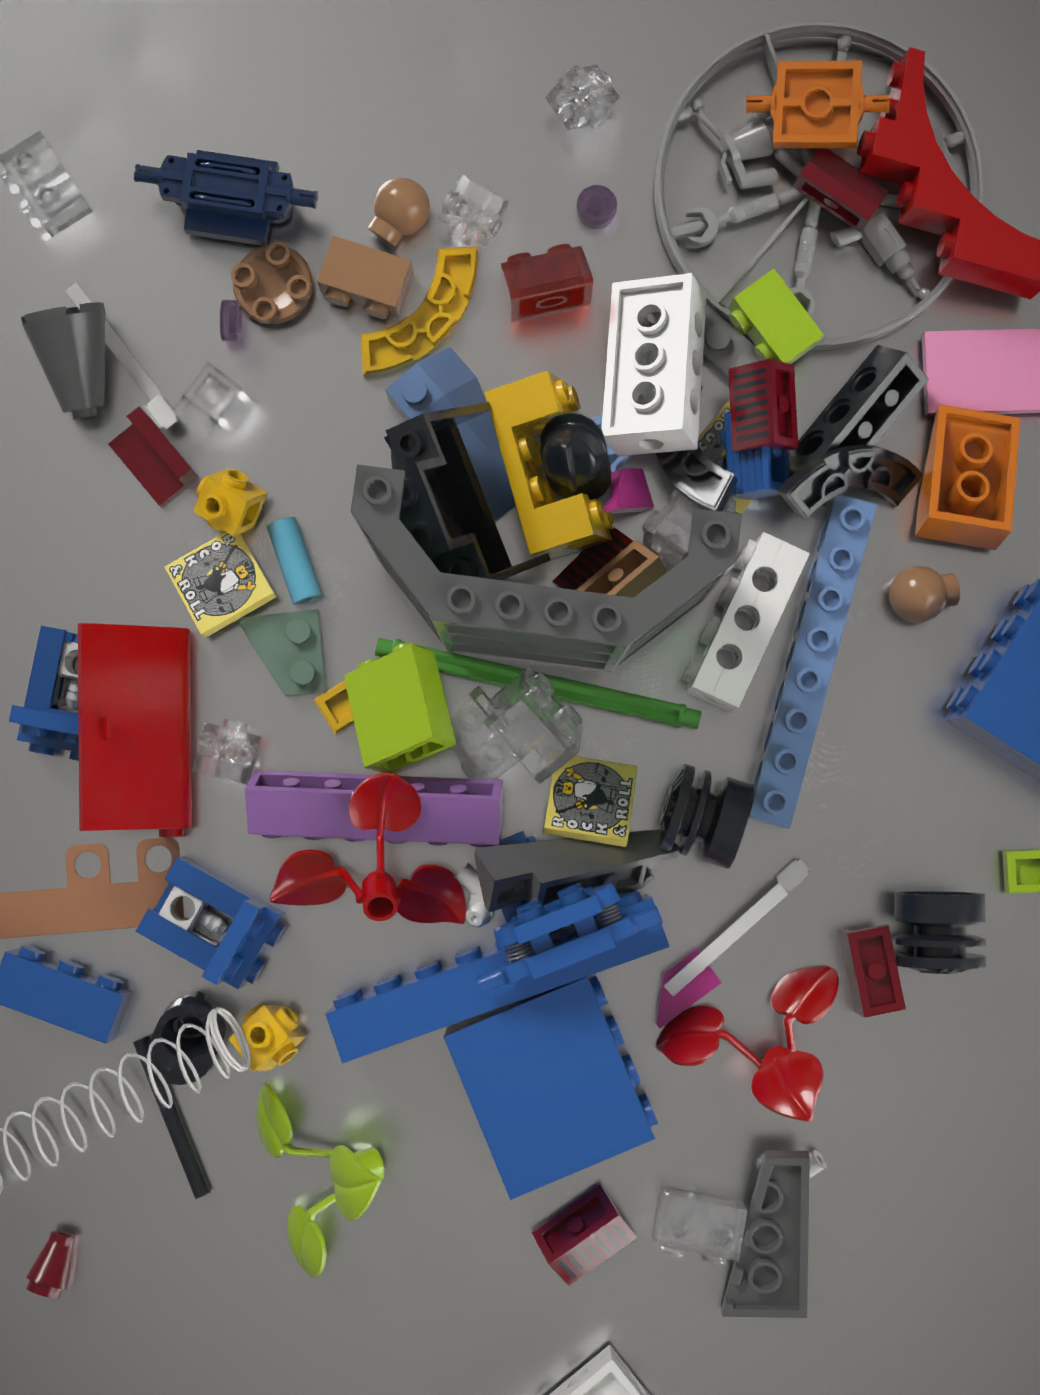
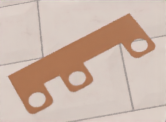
[0,837,184,939]

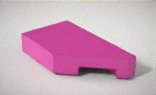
[604,468,654,513]
[655,948,722,1029]

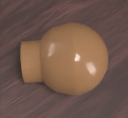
[368,177,430,247]
[889,566,960,623]

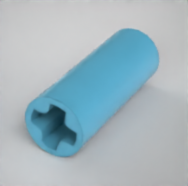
[266,517,322,605]

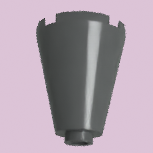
[21,302,106,420]

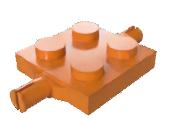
[746,60,890,148]

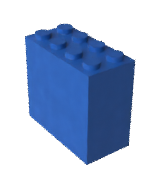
[945,578,1040,782]
[444,976,658,1200]

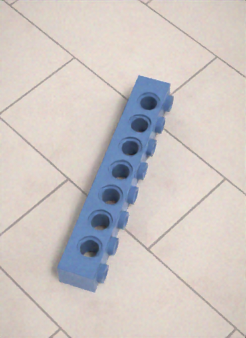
[748,494,877,829]

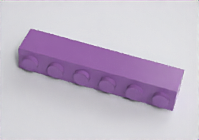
[245,770,504,847]

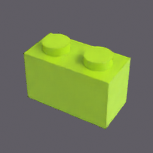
[728,268,824,364]

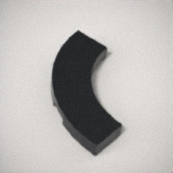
[656,385,738,512]
[777,445,923,520]

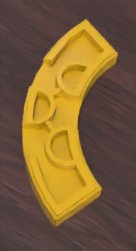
[360,246,478,378]

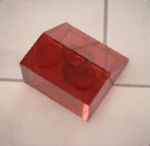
[500,244,594,322]

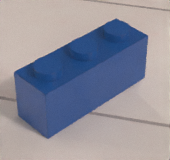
[0,945,133,1044]

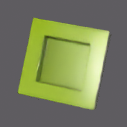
[1002,850,1040,894]

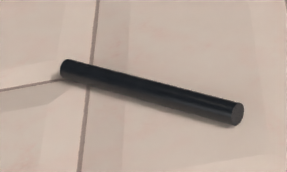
[133,1036,211,1199]

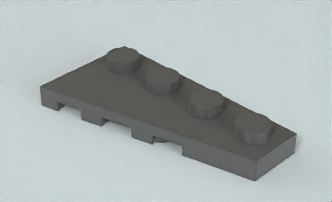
[721,1150,810,1318]

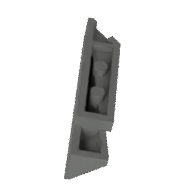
[474,829,680,912]

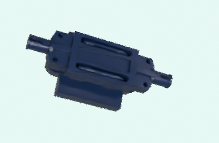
[134,150,318,246]

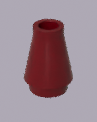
[26,1231,76,1299]

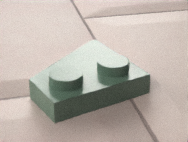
[239,609,327,697]

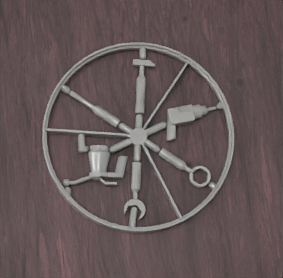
[654,21,983,351]

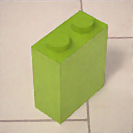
[343,643,456,773]

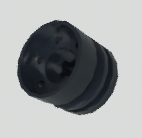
[659,764,754,869]
[894,891,986,974]

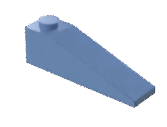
[385,347,516,523]

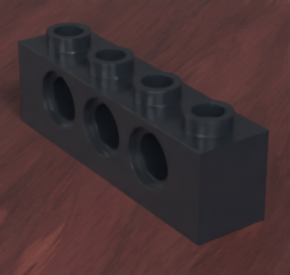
[788,345,929,507]

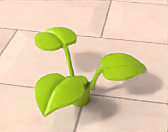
[256,1082,384,1279]

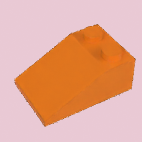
[915,404,1021,550]

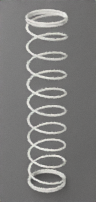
[0,1007,251,1195]

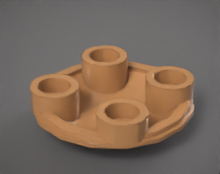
[231,241,313,324]

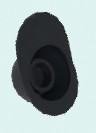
[540,413,612,500]
[146,991,226,1085]

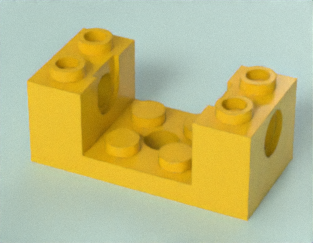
[484,370,614,559]

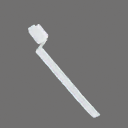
[65,282,178,430]
[663,858,810,996]

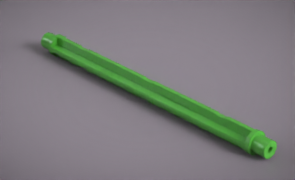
[375,638,702,729]

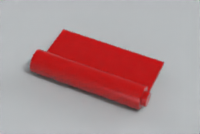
[78,623,192,837]

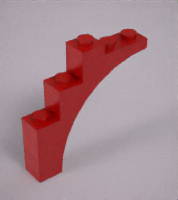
[857,47,1040,300]

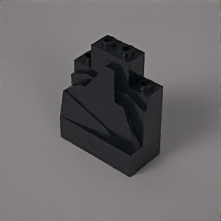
[384,402,551,580]

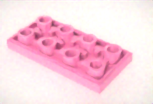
[922,328,1040,416]

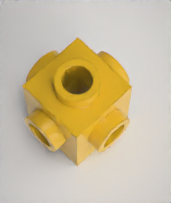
[193,468,268,537]
[229,1004,306,1072]

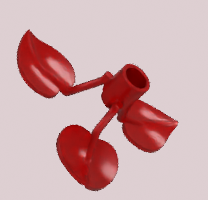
[270,772,466,924]
[656,966,839,1122]

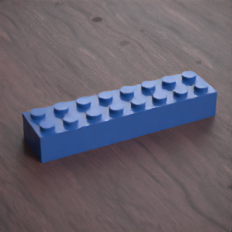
[325,890,670,1064]

